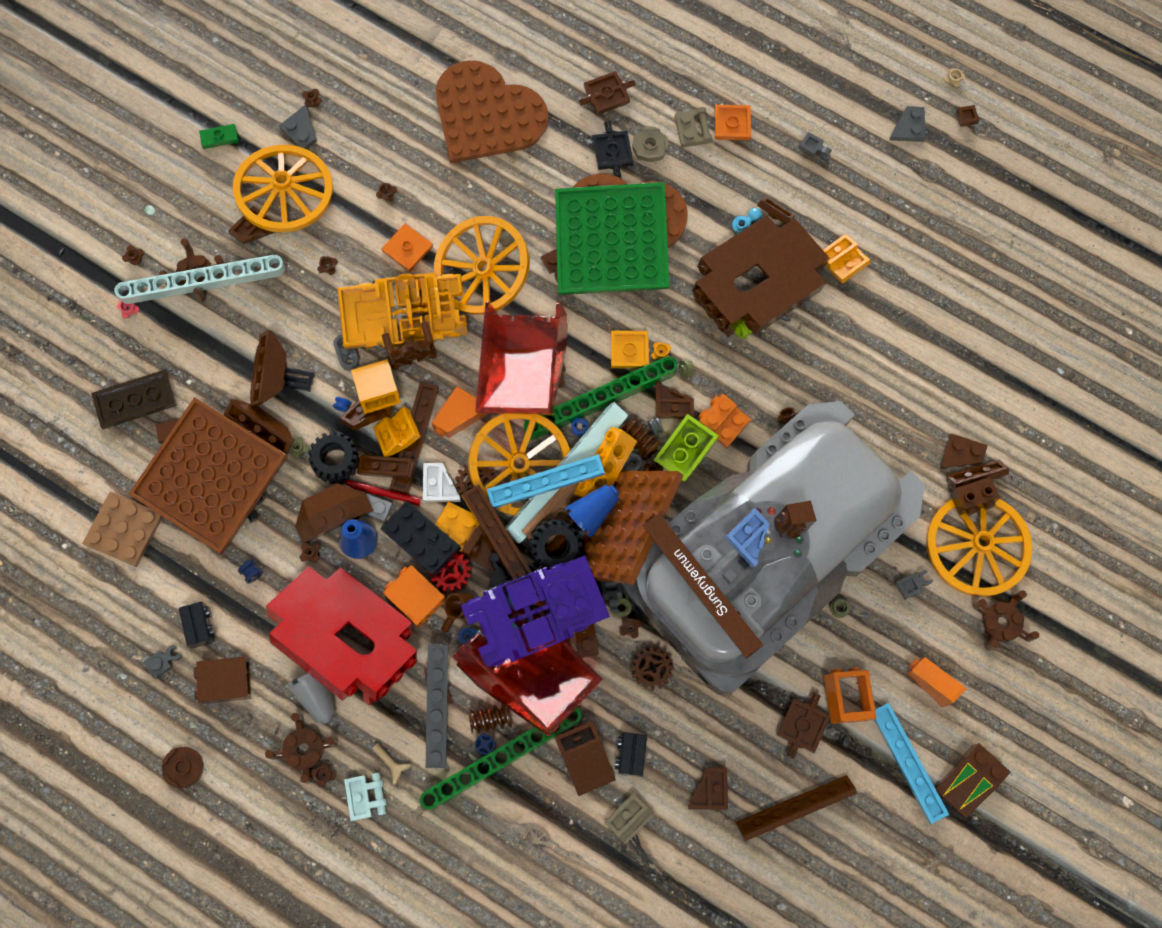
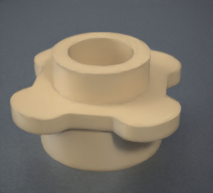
[944,68,965,88]

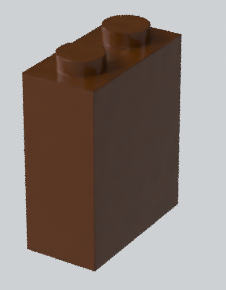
[194,656,251,704]

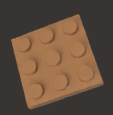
[82,491,163,567]

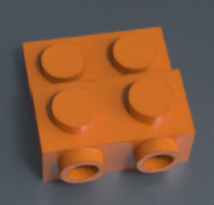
[698,394,751,448]

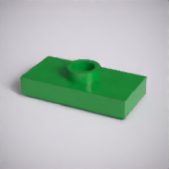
[199,124,239,149]

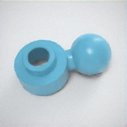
[732,208,762,234]

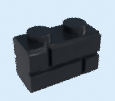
[178,602,216,649]
[614,732,647,777]

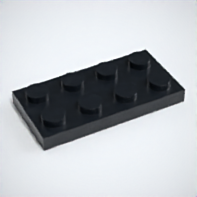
[380,501,462,577]

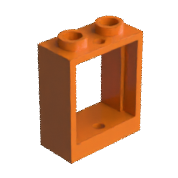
[824,667,877,724]

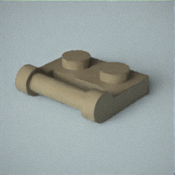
[674,107,713,148]

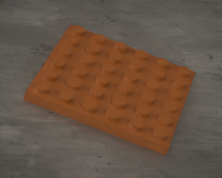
[129,397,288,555]
[577,471,684,585]

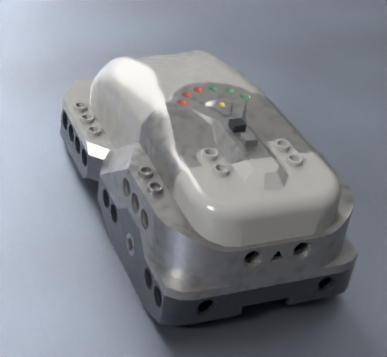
[620,401,925,697]

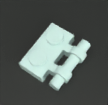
[344,773,387,821]

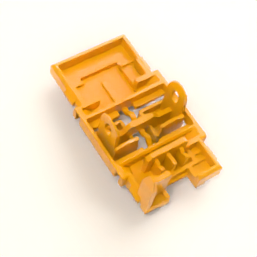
[337,273,468,349]

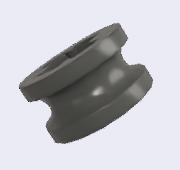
[647,417,663,436]

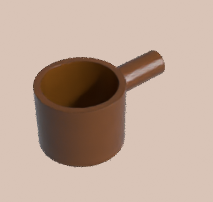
[441,593,475,632]

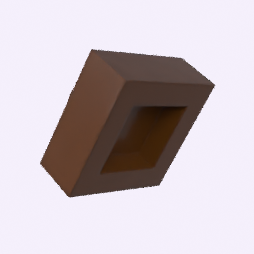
[956,105,979,127]

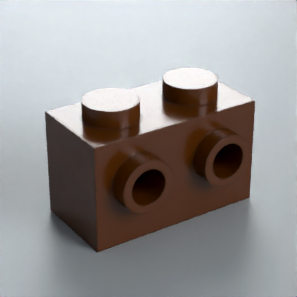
[950,477,1000,516]
[774,500,817,539]

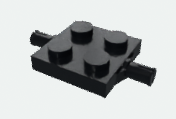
[592,121,633,178]

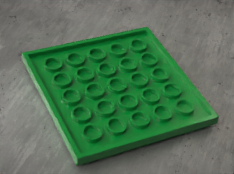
[555,182,670,295]

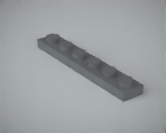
[425,644,449,768]

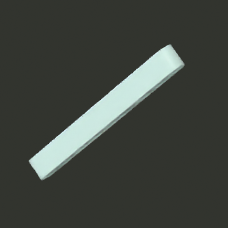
[114,255,285,304]
[505,402,628,544]

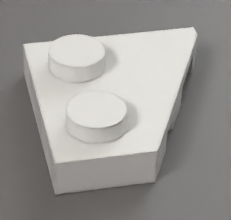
[423,463,461,502]

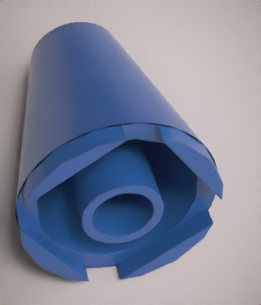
[565,484,620,538]
[338,520,378,559]

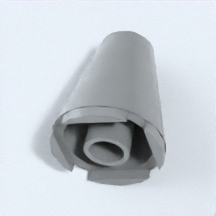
[286,673,335,725]

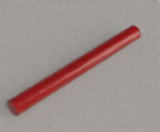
[346,480,422,506]

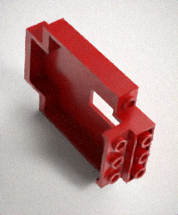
[266,567,417,705]

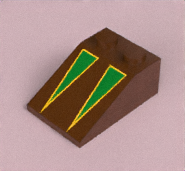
[935,743,1011,818]

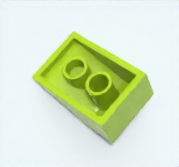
[654,414,719,482]

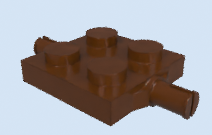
[578,71,636,115]
[776,693,830,759]

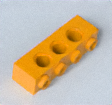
[574,427,637,499]

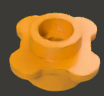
[651,342,671,360]

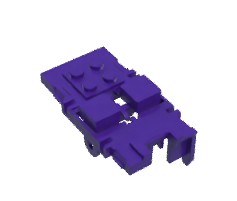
[460,556,610,669]

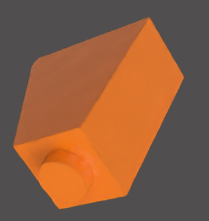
[432,386,489,438]
[907,657,966,708]

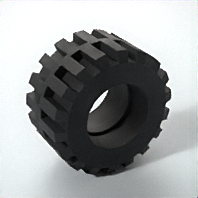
[308,432,360,484]
[529,518,582,570]

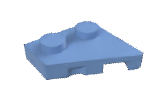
[725,508,770,567]

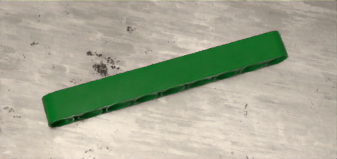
[524,356,677,440]
[420,706,581,810]

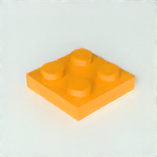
[611,331,649,369]
[435,501,479,553]

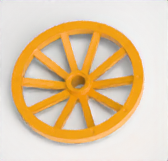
[233,145,333,232]
[434,216,530,315]
[468,411,570,515]
[926,499,1032,597]

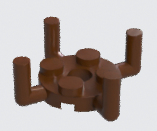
[159,238,225,302]
[381,322,437,370]
[973,590,1039,651]
[265,713,338,784]

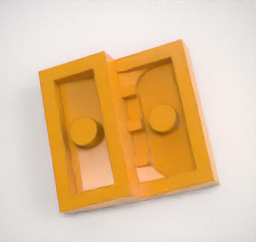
[823,234,870,284]
[373,407,421,457]

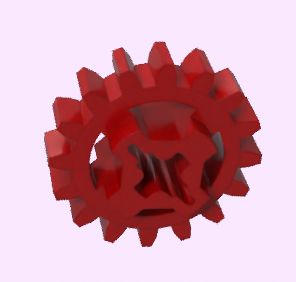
[429,553,472,593]

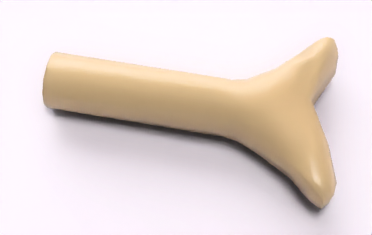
[372,743,411,785]

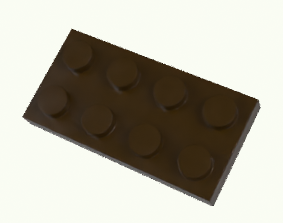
[91,370,177,429]

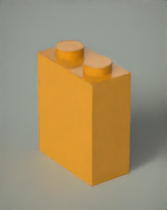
[351,359,401,414]

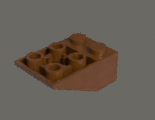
[555,721,616,796]

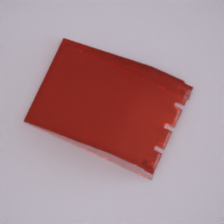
[475,302,568,415]
[452,602,603,737]

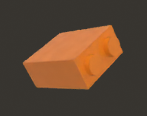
[383,565,446,629]

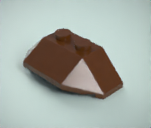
[250,330,287,407]
[224,399,294,455]
[295,484,374,543]

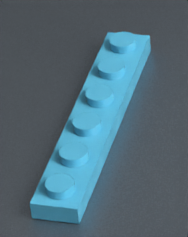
[487,454,605,509]
[874,703,949,824]

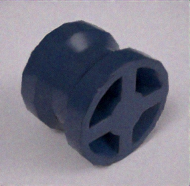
[238,559,263,584]
[475,734,496,756]

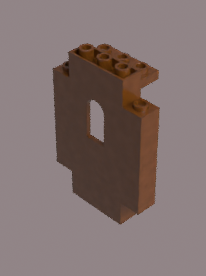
[692,216,830,337]

